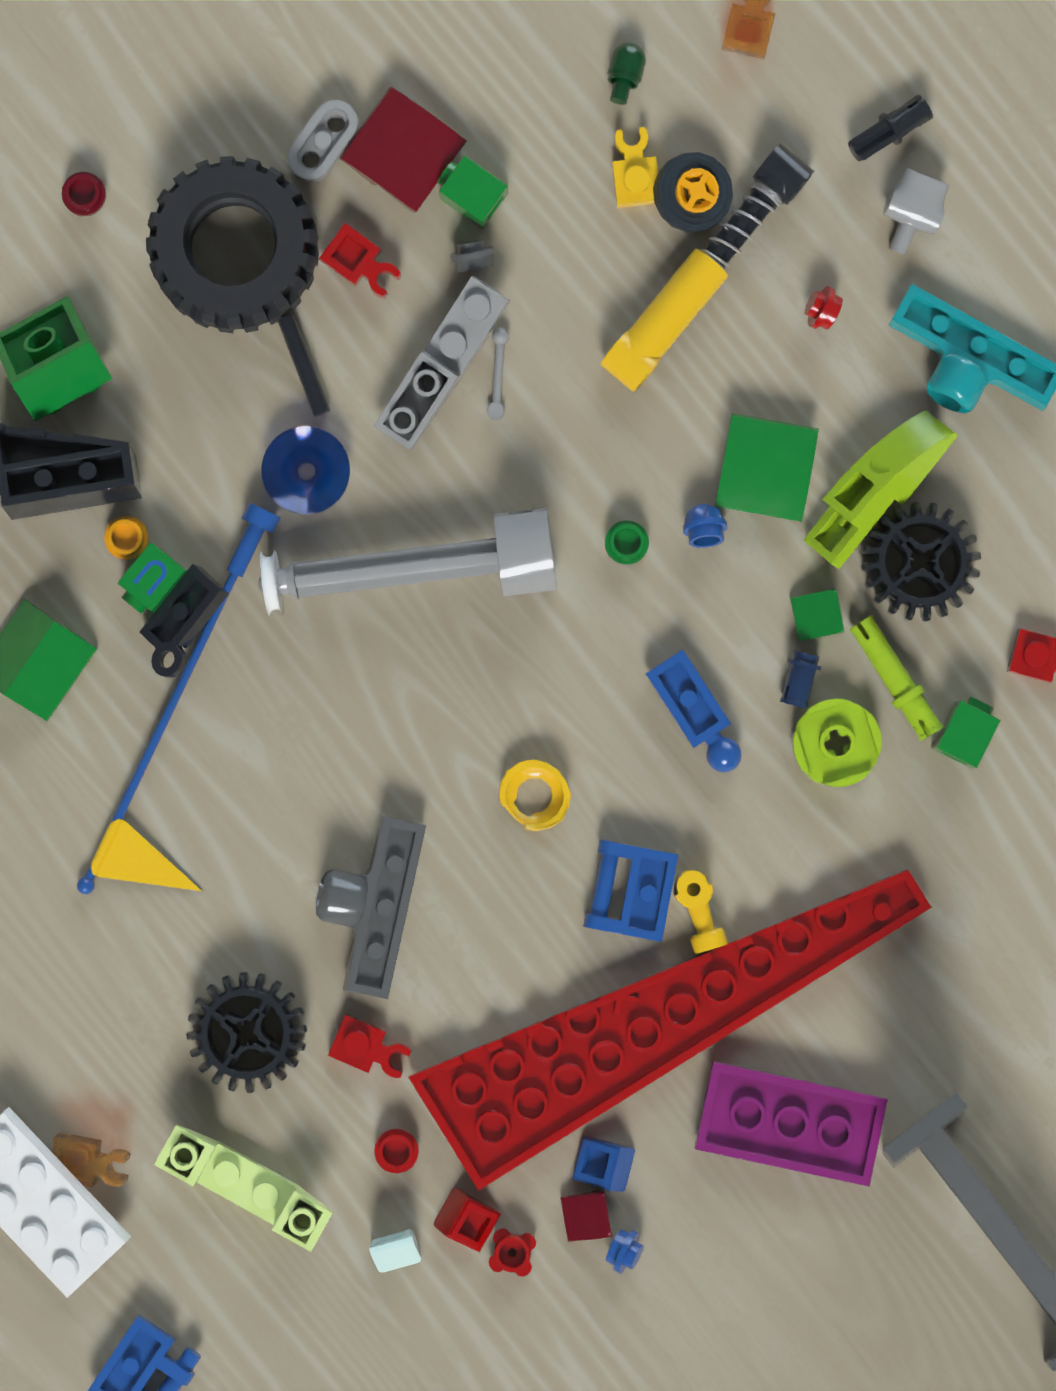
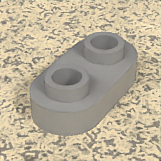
[288,100,359,183]

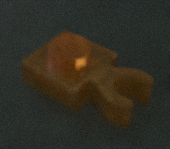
[721,0,775,59]
[52,1132,131,1188]

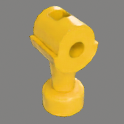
[674,870,728,954]

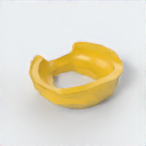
[499,759,571,831]

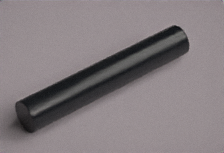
[278,314,331,417]

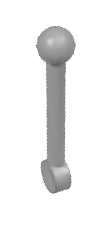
[487,327,509,420]

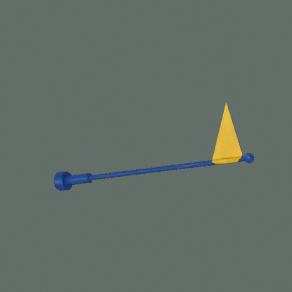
[77,503,280,894]

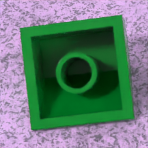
[0,295,112,421]

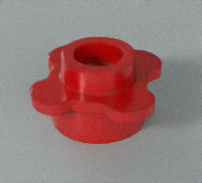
[489,1228,536,1277]

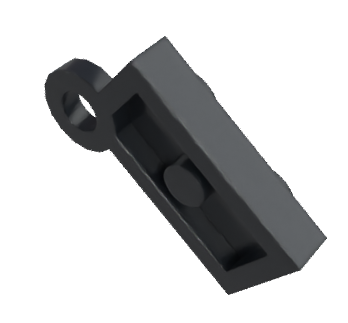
[139,564,229,678]

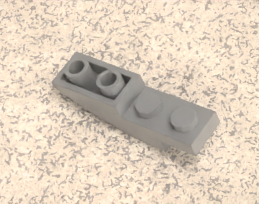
[374,276,511,450]

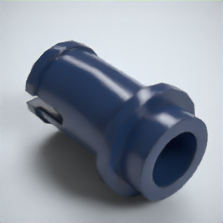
[780,650,822,709]

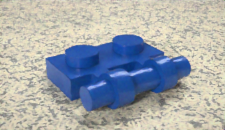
[88,1314,201,1391]

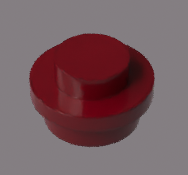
[62,172,106,217]

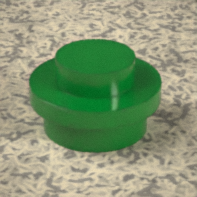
[605,520,649,565]

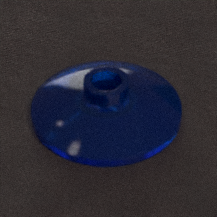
[261,426,350,515]

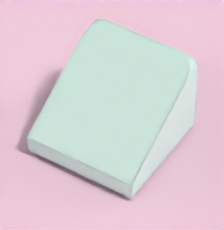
[369,1229,421,1272]

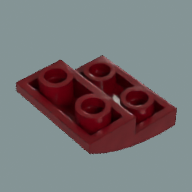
[339,87,467,213]

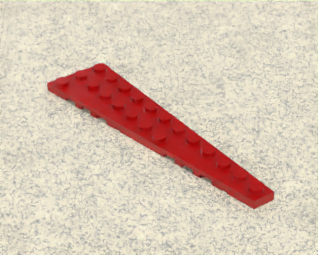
[408,869,932,1191]

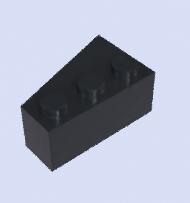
[0,423,142,520]

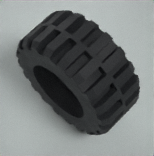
[146,156,319,333]

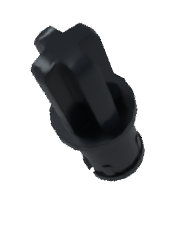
[848,95,933,161]

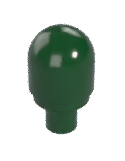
[607,43,646,105]

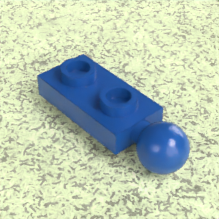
[645,650,742,773]

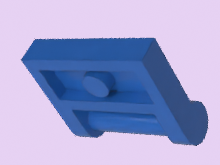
[583,840,678,942]

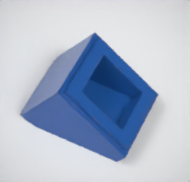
[572,1136,635,1192]

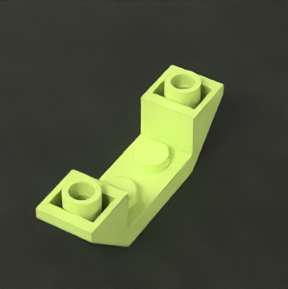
[154,1125,333,1252]

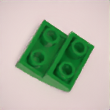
[715,413,819,522]

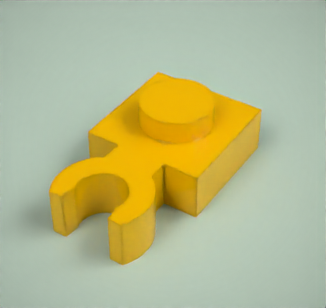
[612,127,658,208]

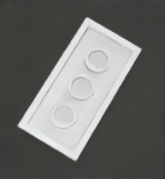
[0,1107,131,1298]

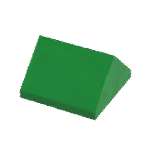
[0,599,98,721]

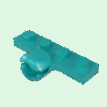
[888,284,1056,414]

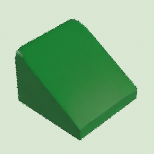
[790,589,844,642]

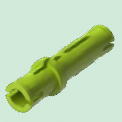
[849,615,944,742]

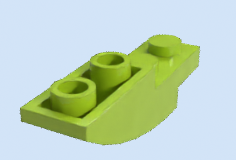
[803,410,958,569]

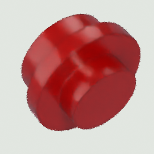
[804,286,843,330]
[374,1128,419,1174]

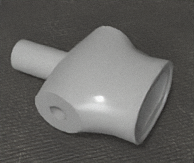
[883,168,950,255]

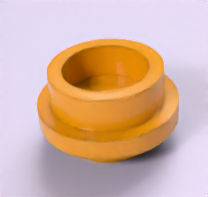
[104,516,149,560]

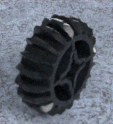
[860,502,981,622]
[186,972,308,1093]

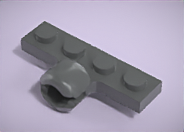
[316,815,426,999]

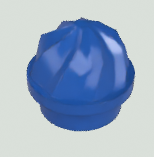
[683,503,727,548]

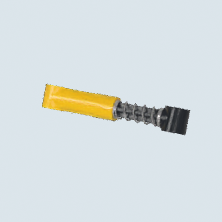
[600,143,815,393]

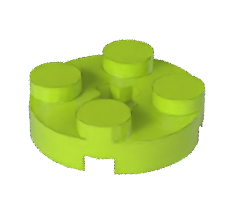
[792,698,882,787]

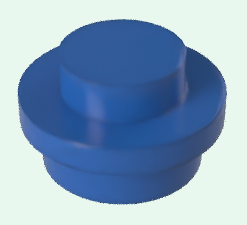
[606,1229,644,1274]

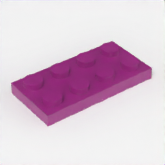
[694,1061,888,1187]

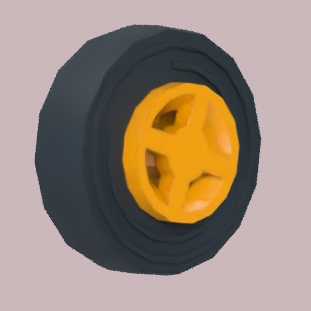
[653,152,733,232]

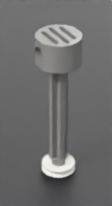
[259,508,557,617]

